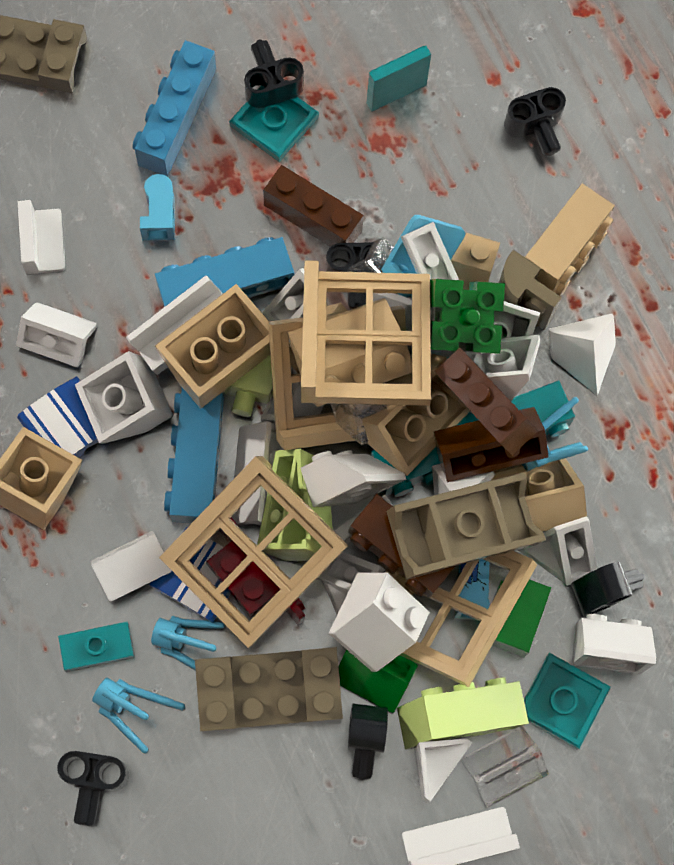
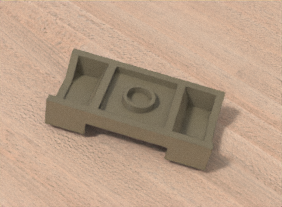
[0,15,87,93]
[386,472,546,580]
[195,647,343,732]

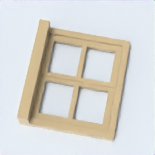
[301,260,431,406]
[268,306,406,450]
[159,456,348,648]
[385,551,537,687]

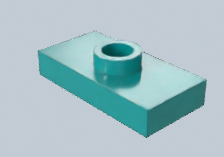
[58,622,135,672]

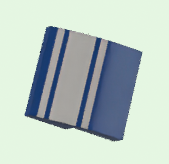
[17,376,98,458]
[149,527,231,623]

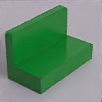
[338,649,418,713]

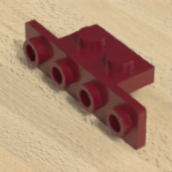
[206,517,306,626]

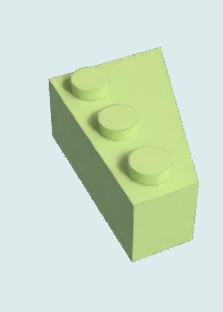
[257,449,333,561]
[397,677,529,750]

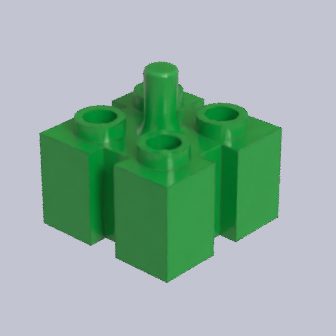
[430,279,505,354]

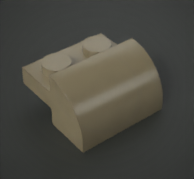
[499,250,562,330]

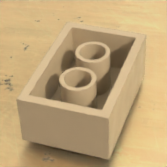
[525,183,615,296]

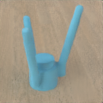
[522,397,588,471]
[151,616,225,670]
[92,677,185,753]

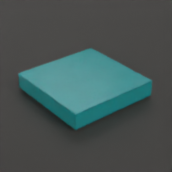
[366,46,432,112]
[229,86,319,162]
[524,652,611,750]

